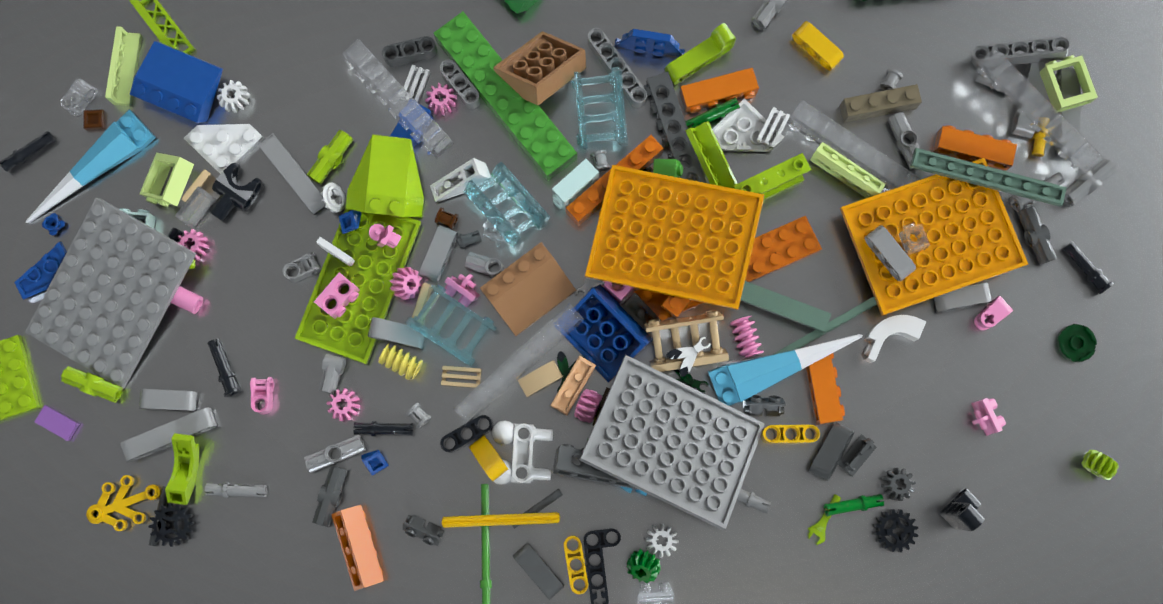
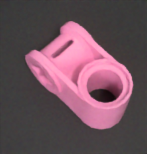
[974,296,1013,330]
[250,377,274,415]

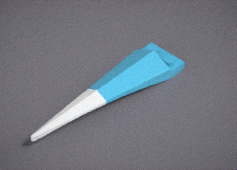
[25,110,156,223]
[708,334,863,406]

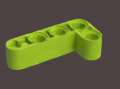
[664,23,736,85]

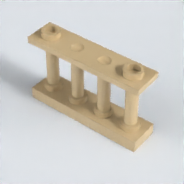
[644,310,729,372]

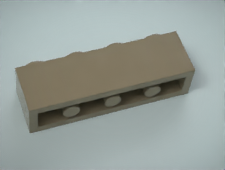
[840,84,922,123]

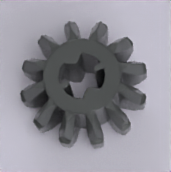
[881,467,916,501]

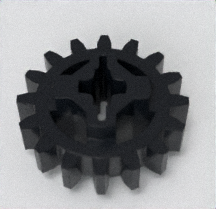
[148,503,194,547]
[874,509,919,552]

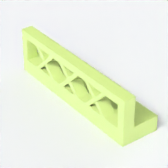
[105,26,143,106]
[810,142,886,198]

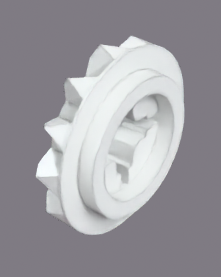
[320,182,346,213]

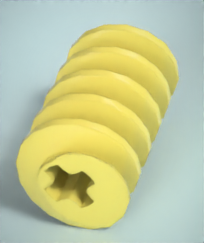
[379,343,423,380]

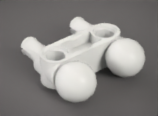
[491,420,553,485]

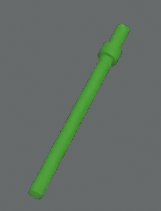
[480,484,492,604]

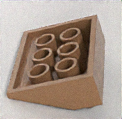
[493,31,586,105]
[480,242,576,336]

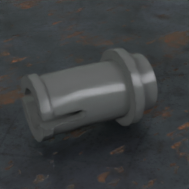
[456,230,482,248]

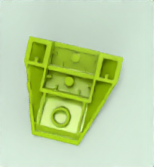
[346,134,424,217]

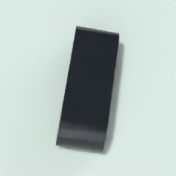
[440,415,494,453]

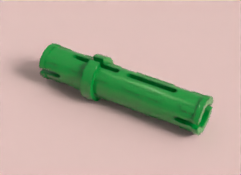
[685,97,740,129]
[824,494,884,517]

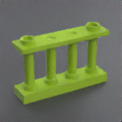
[733,153,812,200]

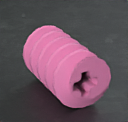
[730,316,764,358]

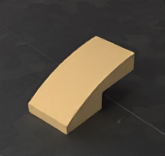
[518,360,563,397]

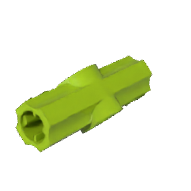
[306,129,353,185]
[61,366,123,403]

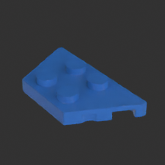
[614,29,685,57]

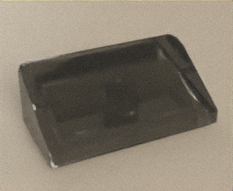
[621,293,662,334]

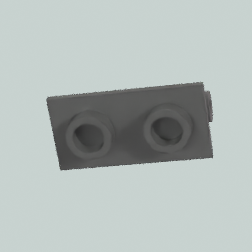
[744,395,786,416]
[838,434,877,477]
[402,515,444,546]

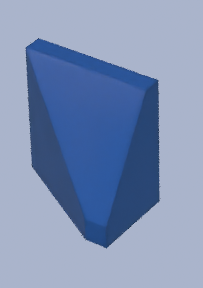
[339,210,361,234]
[361,450,389,475]

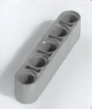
[588,28,647,109]
[972,36,1070,68]
[1011,49,1050,138]
[1055,68,1081,157]
[258,133,325,214]
[120,407,217,462]

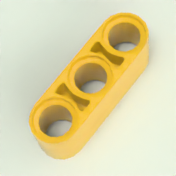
[792,21,844,71]
[761,425,820,444]
[469,435,509,481]
[564,535,588,594]

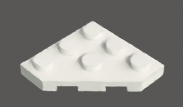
[712,98,784,152]
[184,124,265,174]

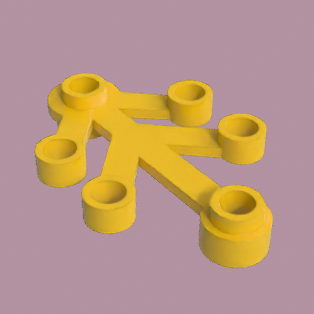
[86,475,162,531]

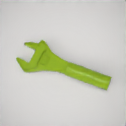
[808,494,841,545]

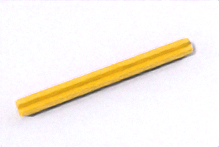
[442,512,560,528]

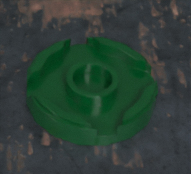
[1056,324,1097,362]

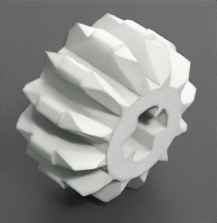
[217,80,250,113]
[645,523,679,558]

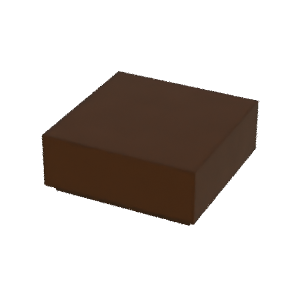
[83,109,105,130]

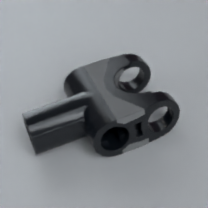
[208,163,262,221]

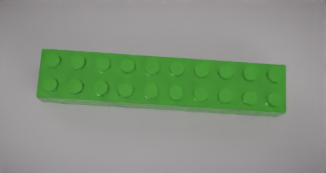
[433,11,578,181]

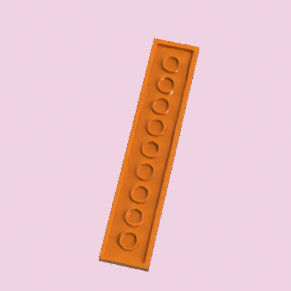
[633,215,822,323]

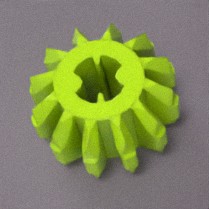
[1081,450,1119,480]

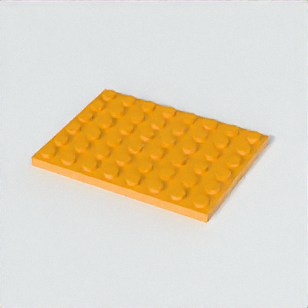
[840,158,1028,316]
[585,165,764,310]

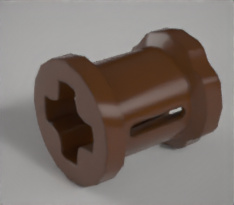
[435,207,459,230]

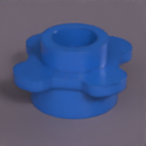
[42,213,65,236]

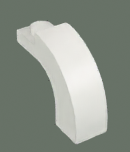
[864,315,926,363]

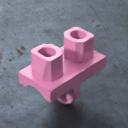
[369,224,401,248]
[443,274,480,308]
[971,398,1006,436]

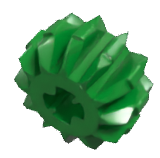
[626,549,661,584]

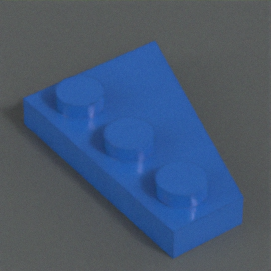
[14,241,67,300]

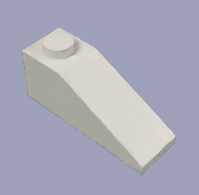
[430,158,492,203]

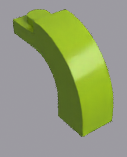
[165,433,199,505]

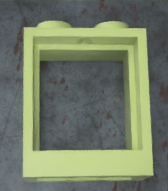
[1040,55,1098,113]
[140,152,194,207]

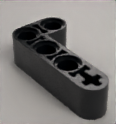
[940,488,985,531]
[583,528,621,604]

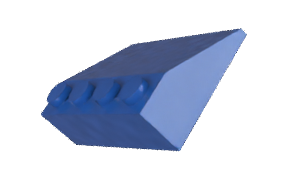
[130,41,223,123]
[556,284,653,382]

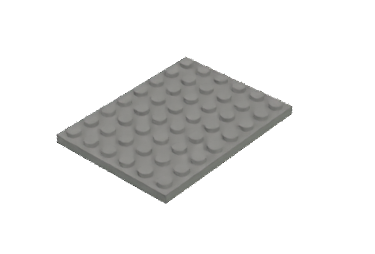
[25,198,197,388]
[579,355,765,530]

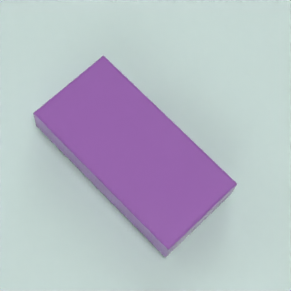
[34,405,80,441]

